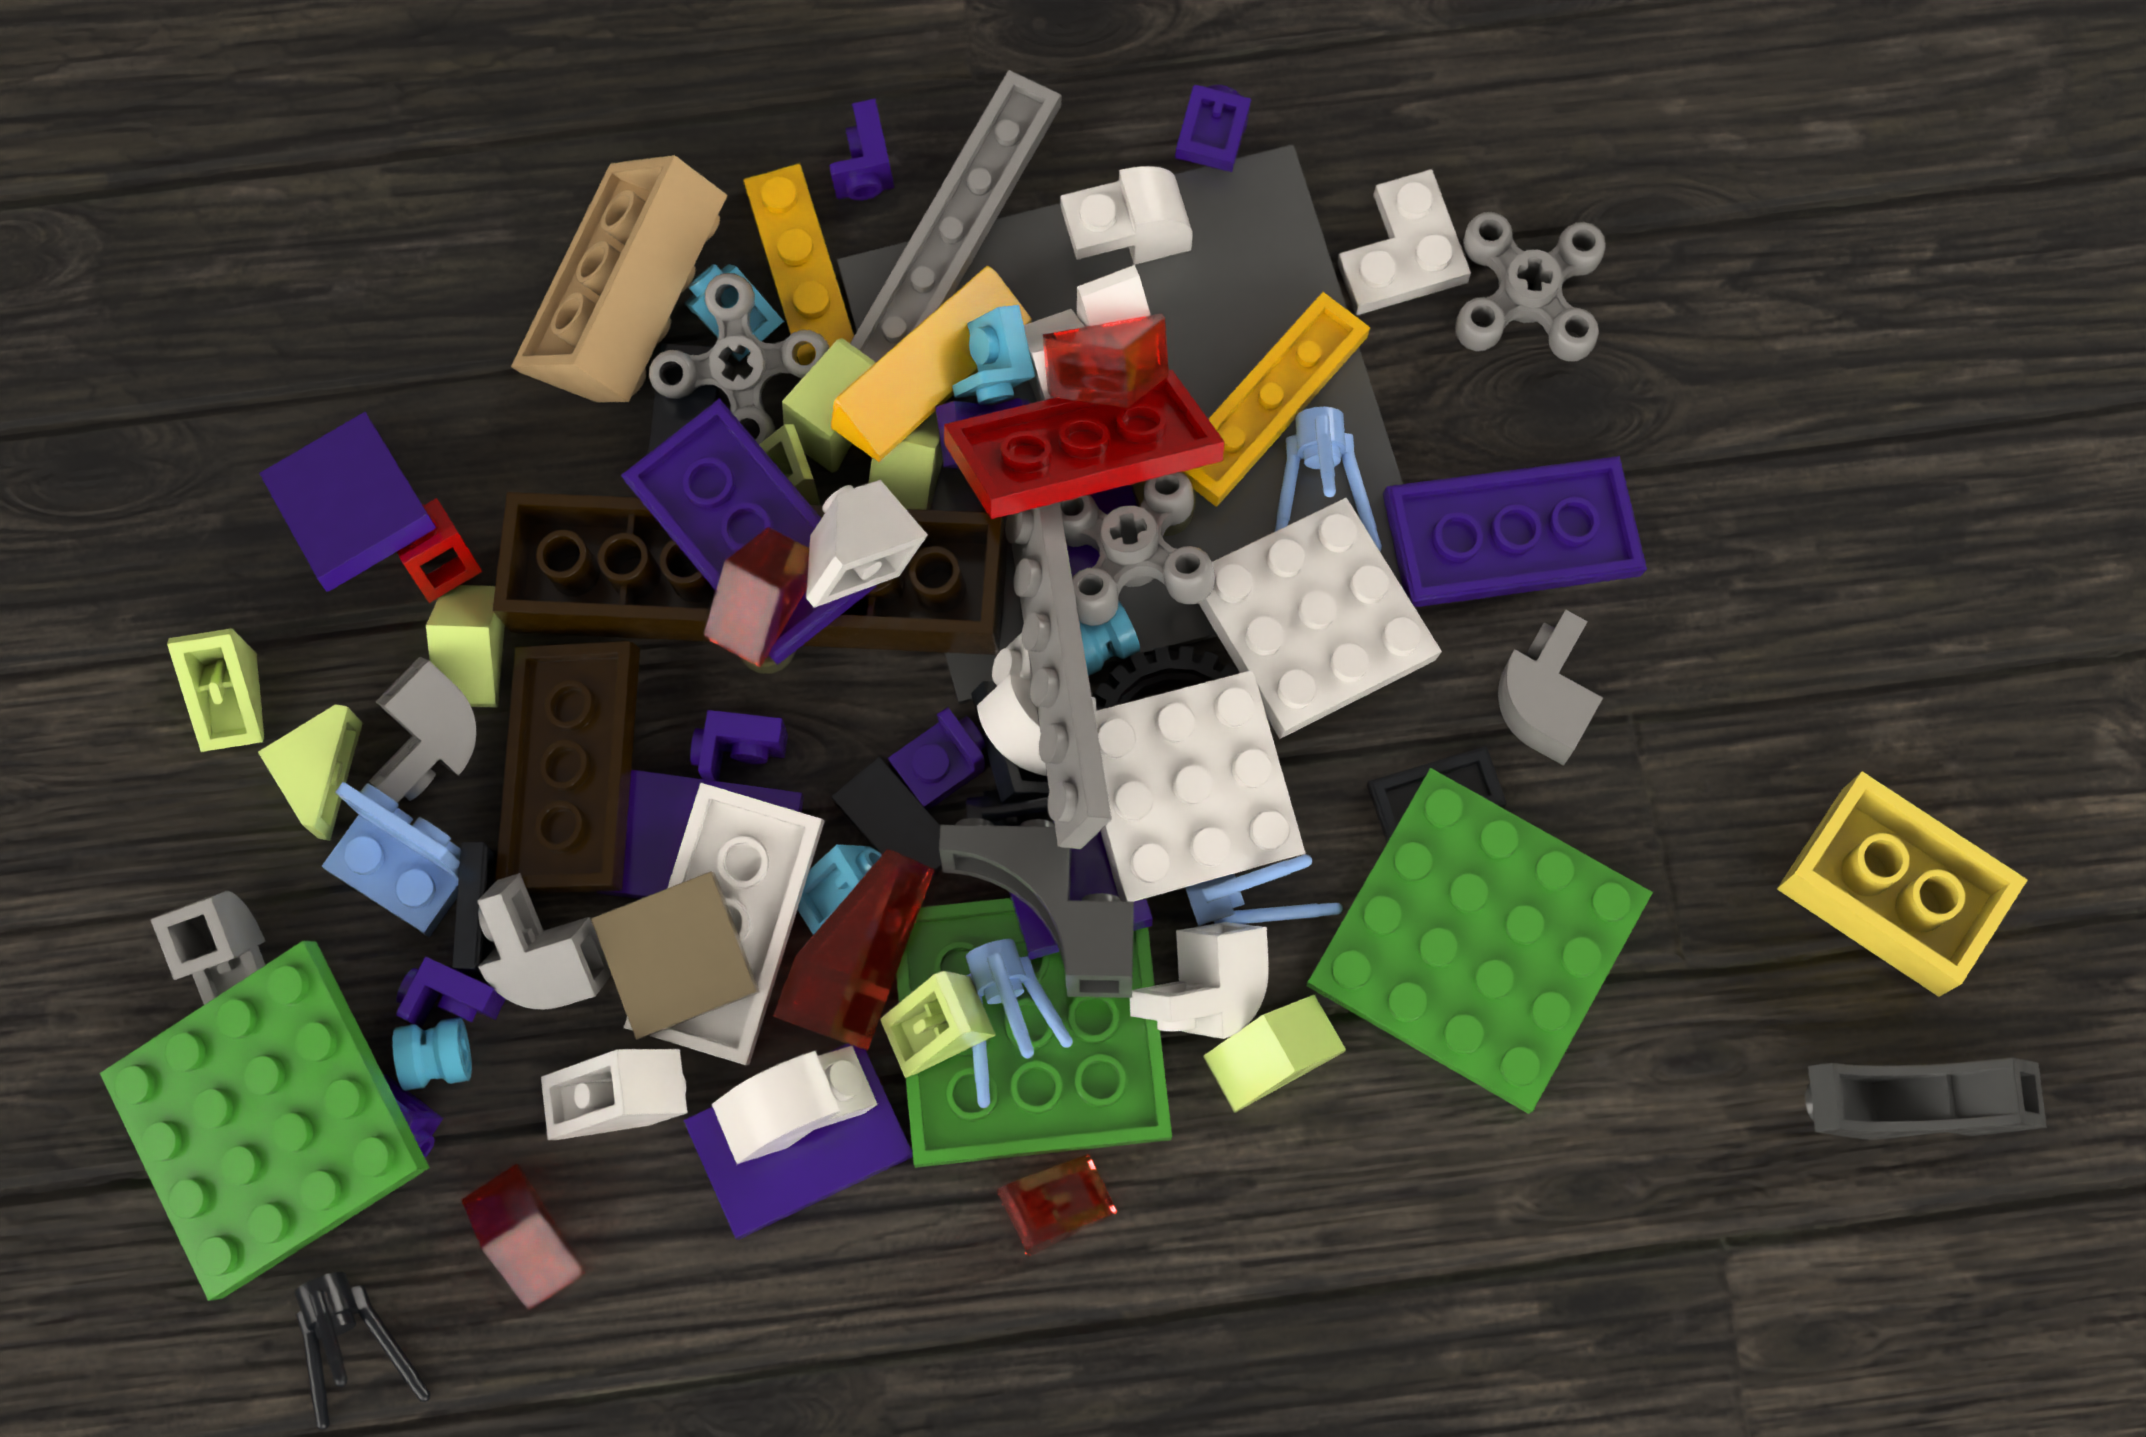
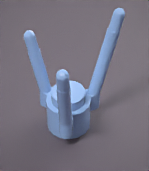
[1275,407,1382,551]
[1185,854,1343,926]
[966,939,1073,1108]

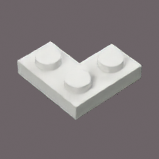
[1337,169,1471,316]

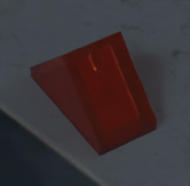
[1043,313,1169,408]
[704,527,809,667]
[997,1154,1117,1258]
[461,1163,585,1310]

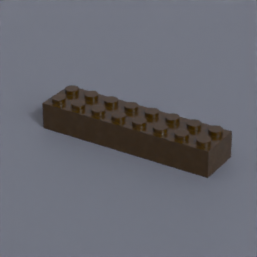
[492,492,1008,655]

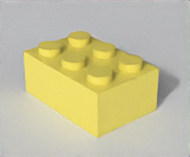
[1777,772,2027,997]

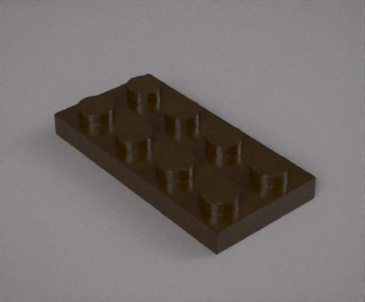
[495,641,640,894]

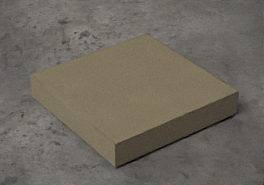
[591,871,760,1040]

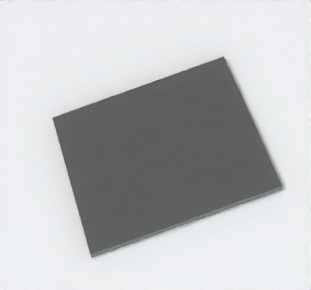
[837,144,1403,705]

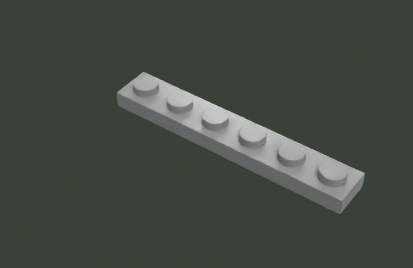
[850,70,1061,362]
[1005,502,1112,849]

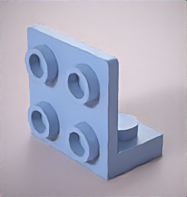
[322,782,461,937]

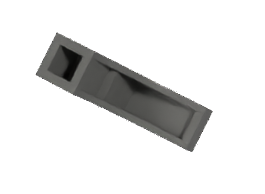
[939,818,1134,998]
[1805,1057,2047,1140]

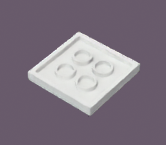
[1198,497,1442,739]
[1094,670,1305,902]

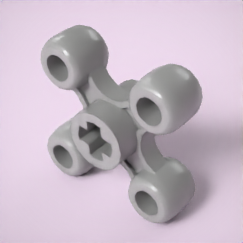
[1455,212,1606,362]
[649,273,830,444]
[1060,472,1214,626]

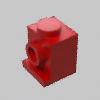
[397,498,483,603]

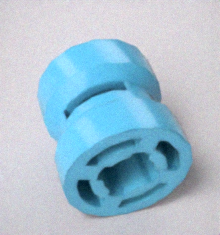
[1079,601,1141,676]
[392,1017,472,1091]

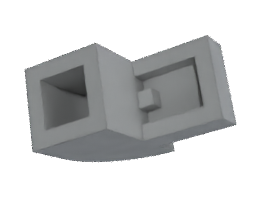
[1498,610,1603,766]
[369,657,476,803]
[477,873,612,1010]
[150,891,265,1005]

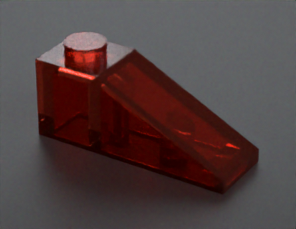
[773,849,935,1051]

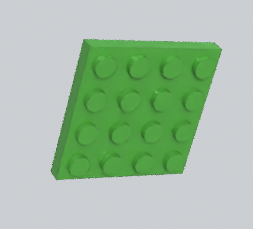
[1306,768,1653,1114]
[890,898,1172,1168]
[100,941,430,1301]

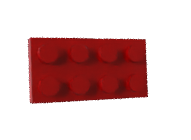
[944,370,1225,519]

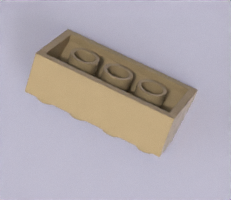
[511,155,727,403]

